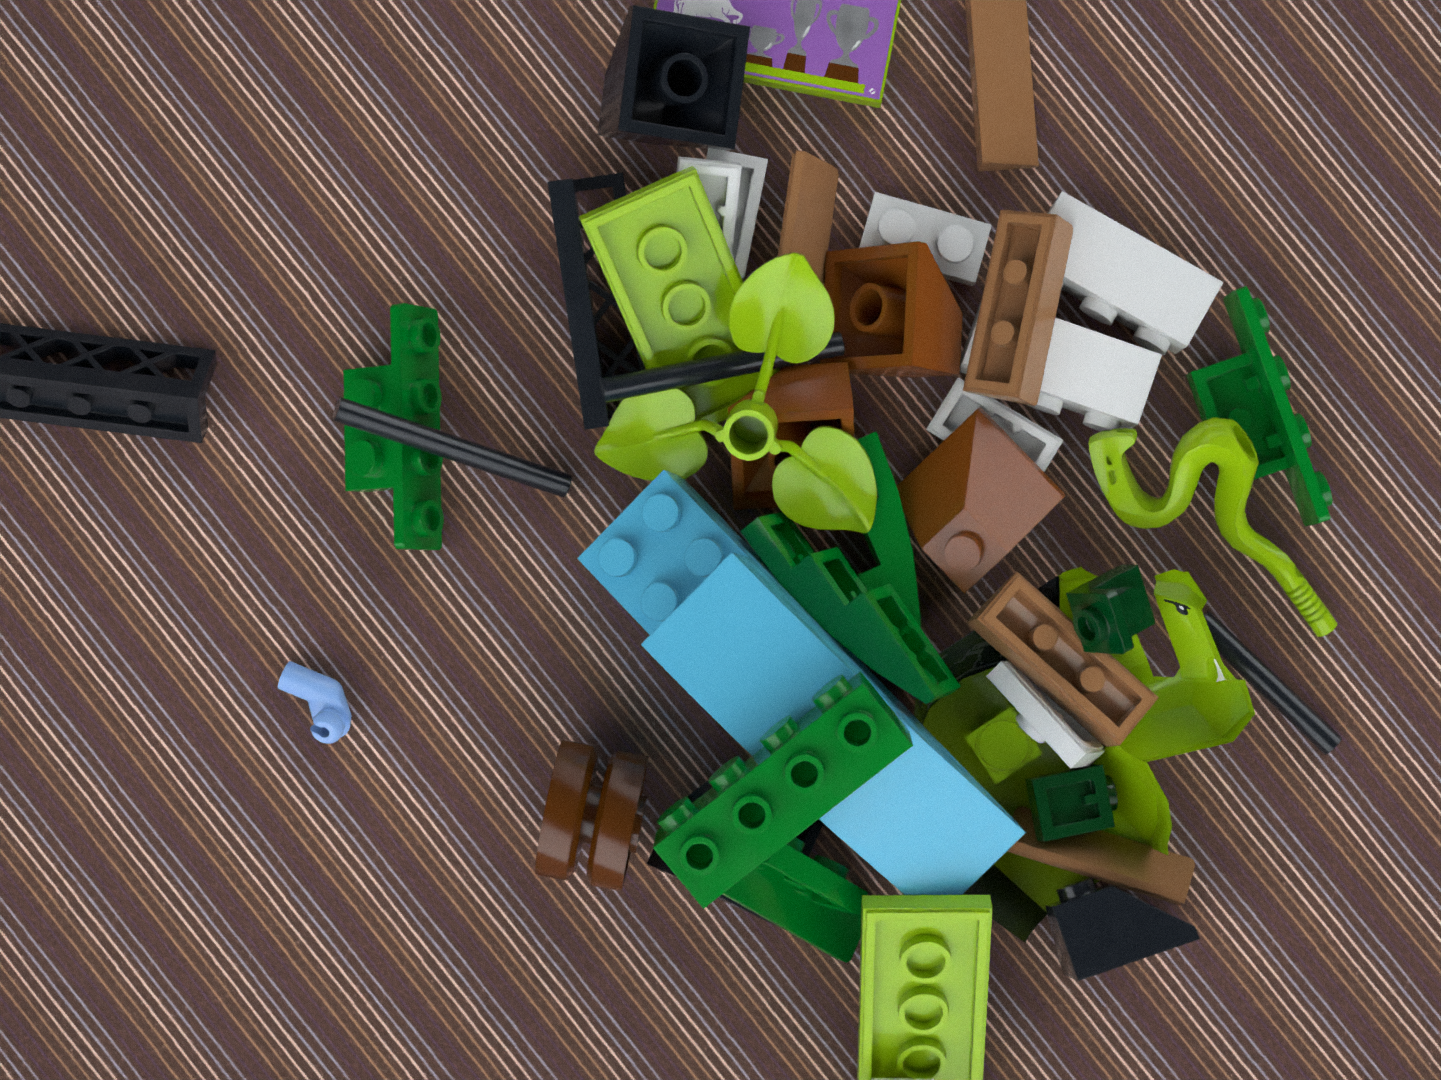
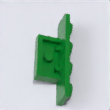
[1186,286,1333,526]
[343,303,444,551]
[722,837,868,963]

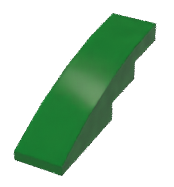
[857,432,921,628]
[740,512,961,704]

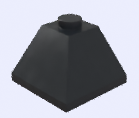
[598,5,750,150]
[1045,878,1200,981]

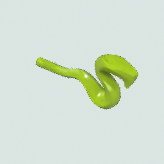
[1088,417,1338,637]

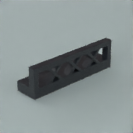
[548,173,645,430]
[0,323,217,443]

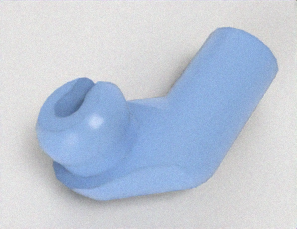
[278,661,352,744]

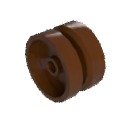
[535,739,649,891]

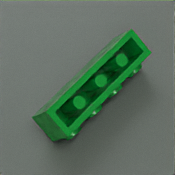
[653,671,913,909]

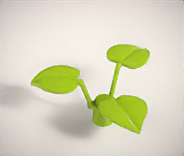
[594,252,877,533]

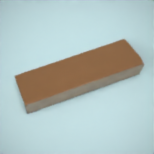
[965,0,1039,172]
[778,150,839,283]
[963,210,1073,406]
[967,572,1159,747]
[1007,806,1195,906]

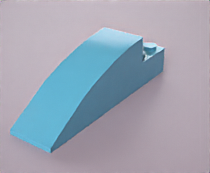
[577,470,1027,895]

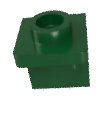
[1066,564,1156,655]
[1025,764,1118,842]

